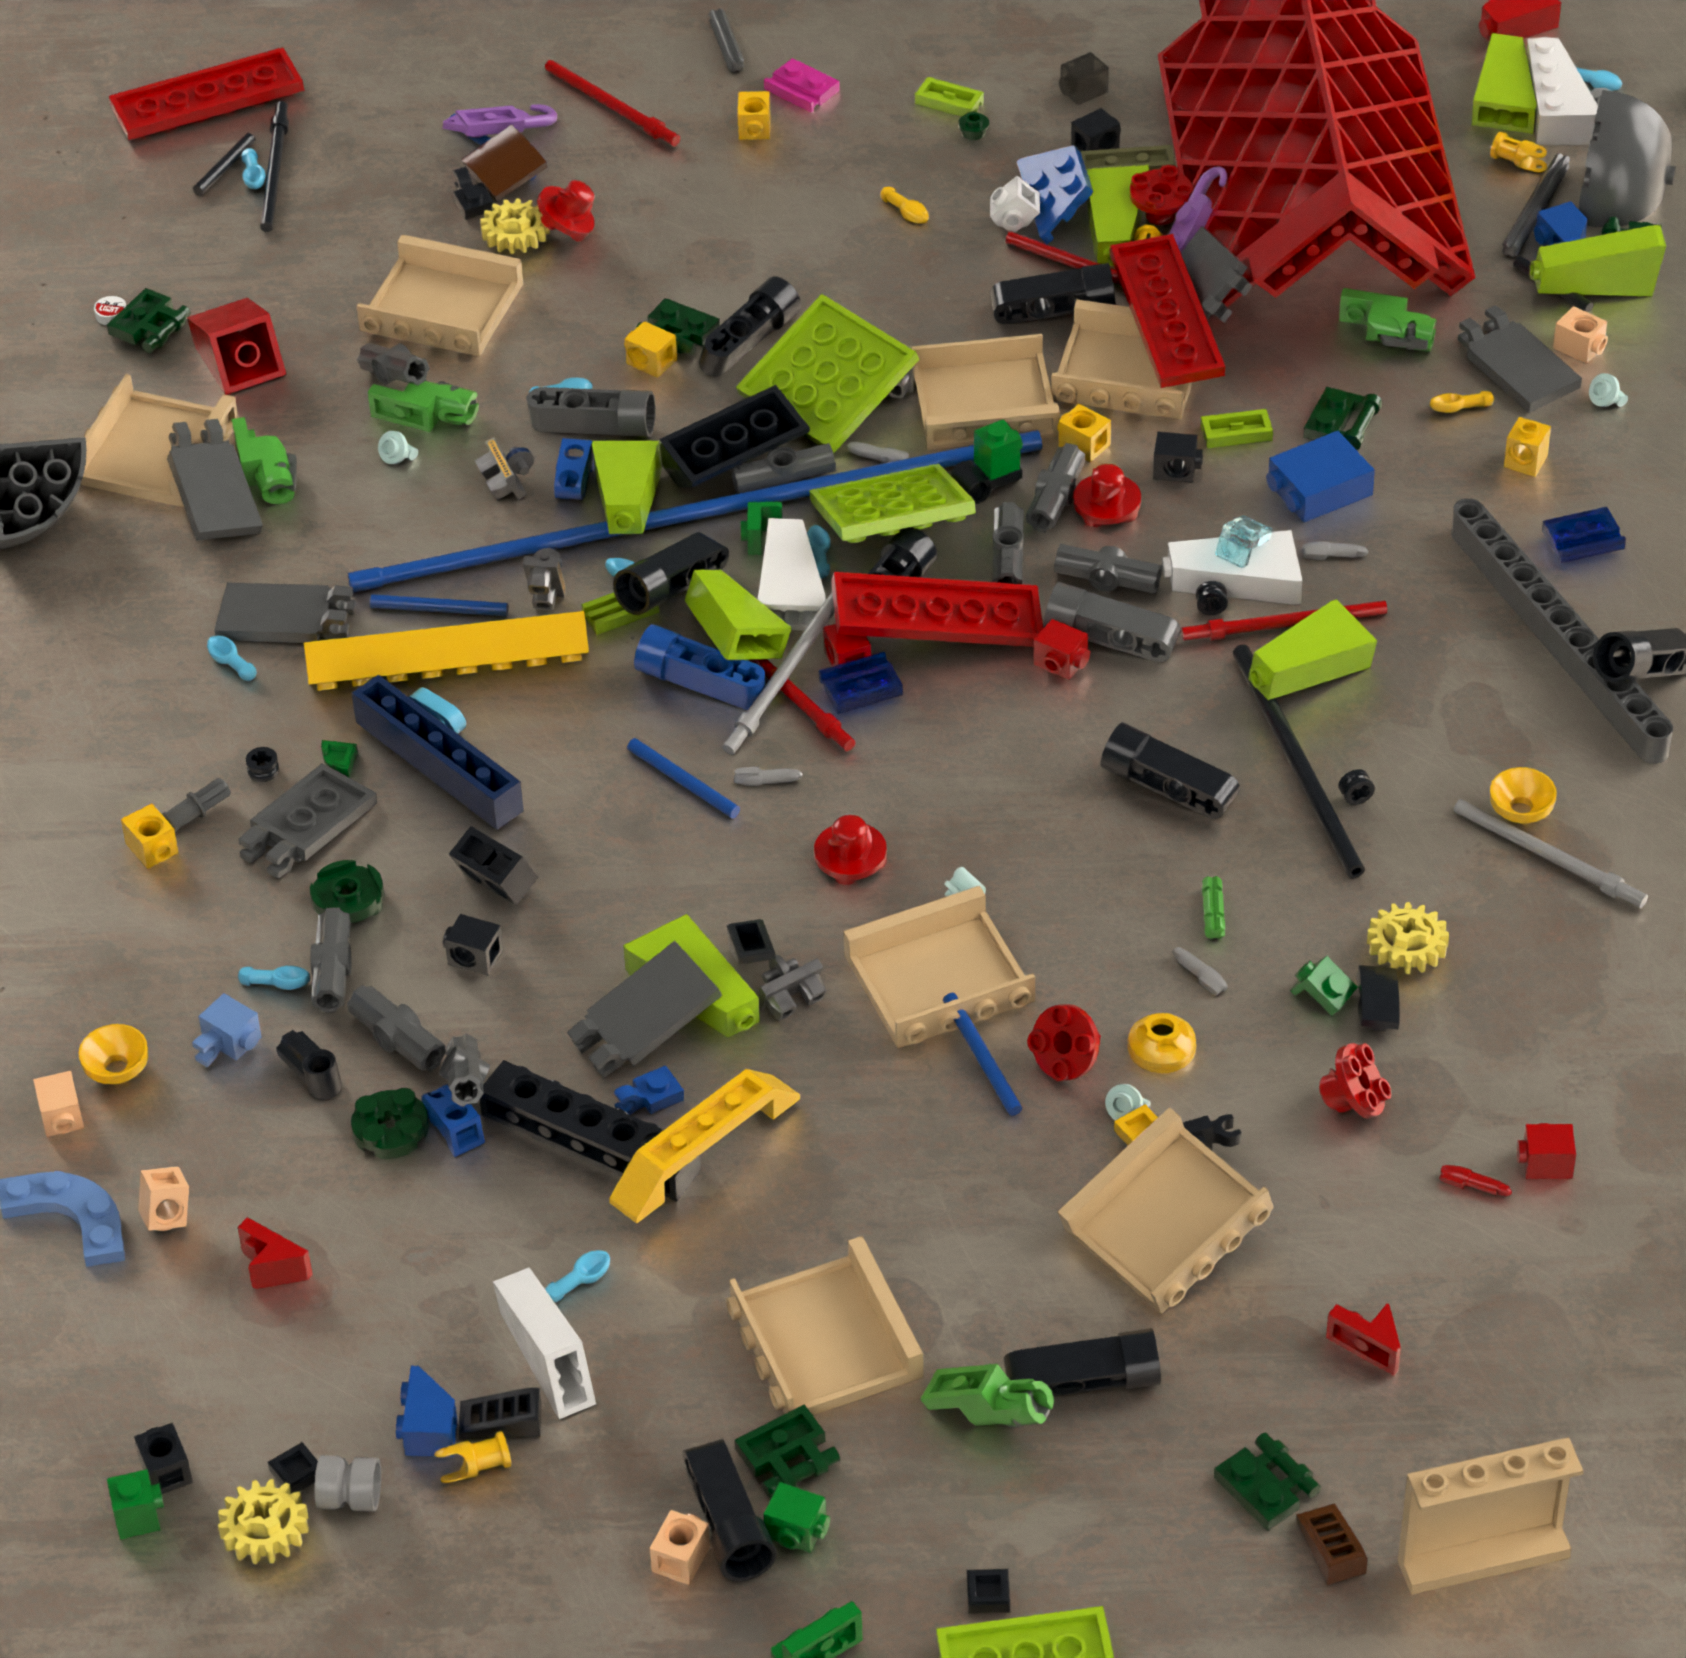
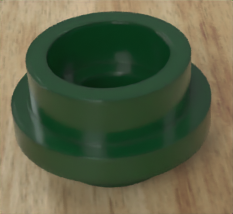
[958,112,989,140]

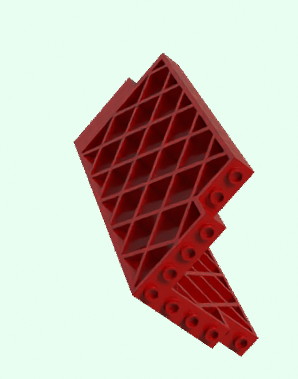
[1157,0,1476,307]

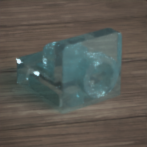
[1215,515,1272,568]

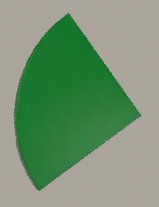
[321,740,358,777]

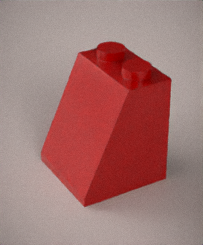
[187,297,287,395]

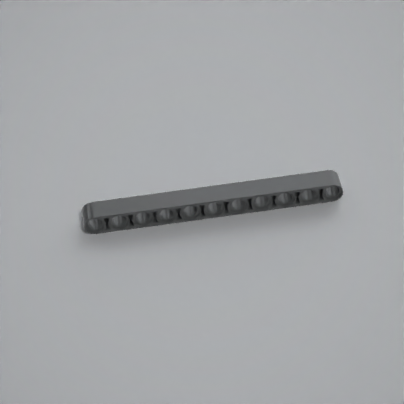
[1451,498,1673,764]

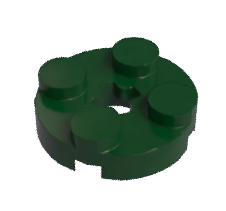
[310,860,384,923]
[351,1087,429,1159]

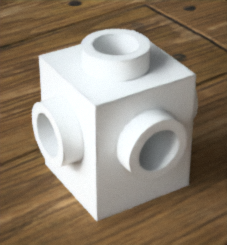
[990,176,1040,233]

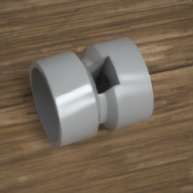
[315,1455,381,1512]

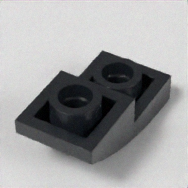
[1357,965,1400,1031]

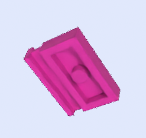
[764,58,840,113]

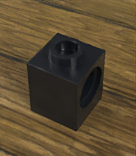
[1071,108,1121,151]
[1153,431,1203,482]
[443,914,504,976]
[134,1422,193,1494]

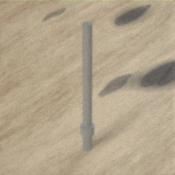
[722,593,835,755]
[1454,799,1648,908]

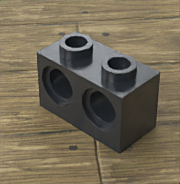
[449,826,538,906]

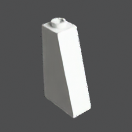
[758,518,828,631]
[1162,530,1303,605]
[493,1267,596,1419]

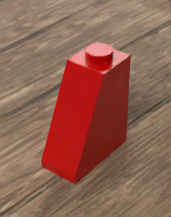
[1479,0,1561,42]

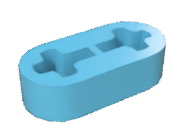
[409,687,467,734]

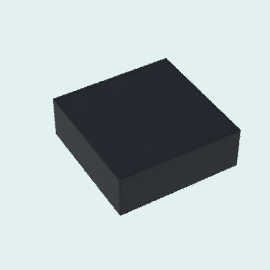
[268,1442,318,1494]
[967,1569,1010,1614]

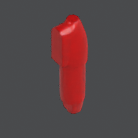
[1439,1165,1512,1197]

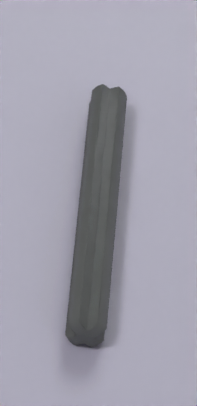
[1502,153,1570,258]

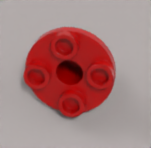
[1130,165,1194,226]
[537,180,595,242]
[1073,464,1141,527]
[814,815,887,885]
[1027,1004,1101,1081]
[1319,1043,1392,1119]

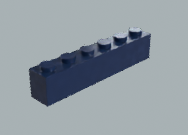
[352,675,524,830]

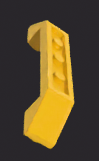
[609,1069,800,1223]

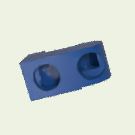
[554,438,594,500]
[421,1083,485,1157]

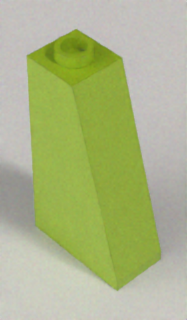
[1471,33,1537,134]
[1086,165,1149,266]
[1530,225,1666,297]
[592,441,662,534]
[685,570,792,660]
[1248,599,1377,700]
[623,914,760,1038]

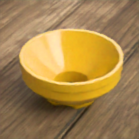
[1490,767,1557,824]
[1127,1013,1196,1073]
[78,1024,148,1084]

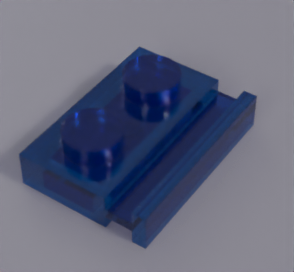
[1542,507,1626,563]
[819,652,903,714]

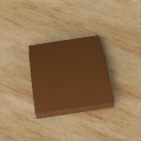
[461,125,547,202]

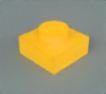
[1114,1104,1158,1146]

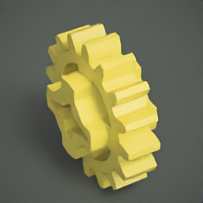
[480,198,550,254]
[1367,902,1449,974]
[218,1479,309,1564]

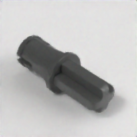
[162,778,231,832]

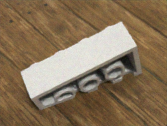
[1526,37,1598,146]

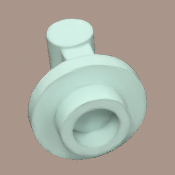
[1589,373,1628,407]
[378,431,418,464]
[944,867,986,897]
[1105,1084,1151,1120]

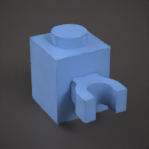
[192,993,262,1067]

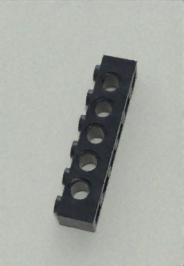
[480,1060,701,1202]

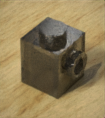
[1059,52,1109,105]

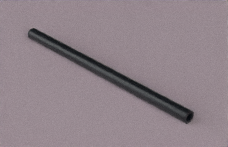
[1233,644,1365,878]

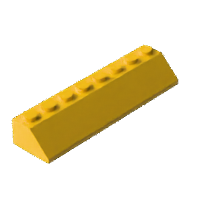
[304,611,589,691]

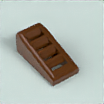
[1296,1503,1368,1585]

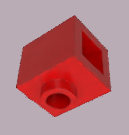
[1034,619,1090,680]
[1517,1123,1576,1179]

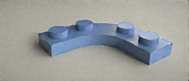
[0,1171,126,1267]

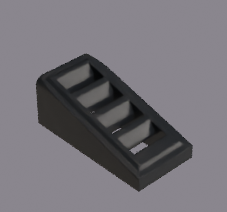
[726,919,776,964]
[459,1387,542,1439]

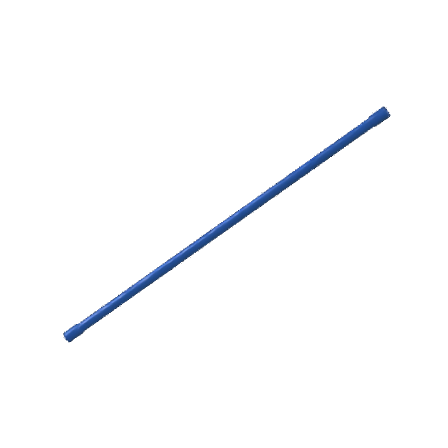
[347,430,1042,593]

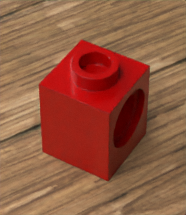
[823,623,872,679]

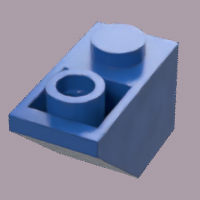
[1534,201,1588,246]
[396,1366,458,1457]

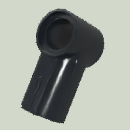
[950,460,1023,505]
[276,1030,342,1100]

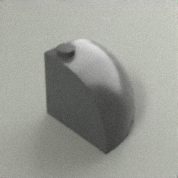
[1578,90,1676,227]
[0,437,87,549]

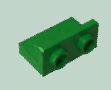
[771,1601,863,1658]

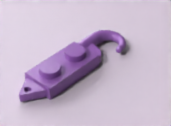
[442,104,558,138]
[1169,166,1228,253]

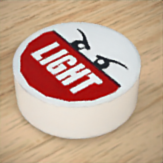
[94,296,126,326]

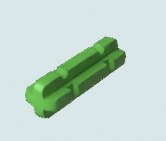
[1202,876,1225,939]

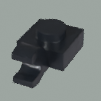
[453,167,494,220]
[1183,1114,1242,1151]

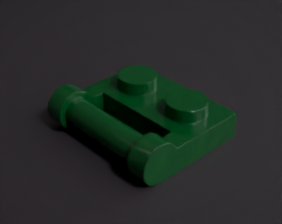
[1303,386,1383,450]

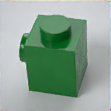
[974,419,1023,480]
[107,1469,164,1540]
[763,1482,831,1553]

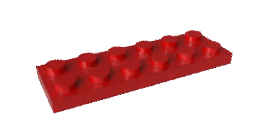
[108,47,304,140]
[1110,234,1226,388]
[831,572,1044,647]

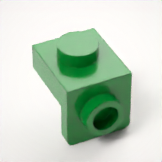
[741,502,783,555]
[1290,955,1358,1016]

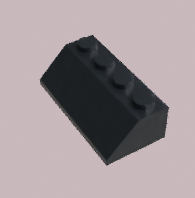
[659,385,810,487]

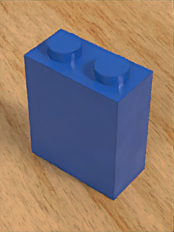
[1266,431,1375,523]

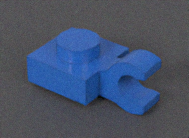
[614,1065,684,1115]

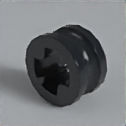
[1196,581,1228,615]
[245,747,279,782]
[1338,769,1375,805]

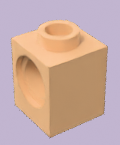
[1553,306,1608,364]
[33,1070,84,1137]
[138,1167,189,1231]
[649,1510,710,1585]

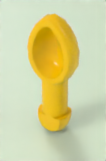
[880,186,929,224]
[1430,391,1494,413]

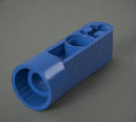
[634,624,765,710]

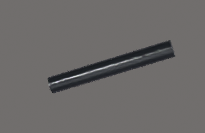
[193,133,256,196]
[1513,256,1594,312]

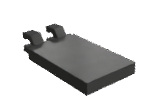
[1181,226,1253,323]
[1458,305,1582,413]
[167,419,263,540]
[214,582,356,643]
[239,763,377,879]
[567,941,722,1078]

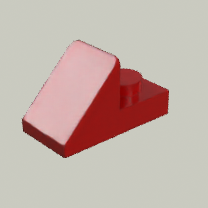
[237,1217,313,1289]
[1326,1303,1401,1376]

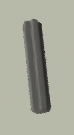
[709,8,745,73]

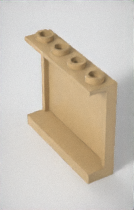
[356,234,523,357]
[1051,299,1192,420]
[911,334,1060,450]
[80,374,238,507]
[843,885,1035,1049]
[1058,1107,1274,1315]
[726,1236,924,1415]
[1398,1437,1584,1595]

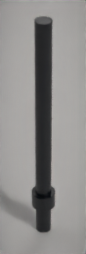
[260,101,289,232]

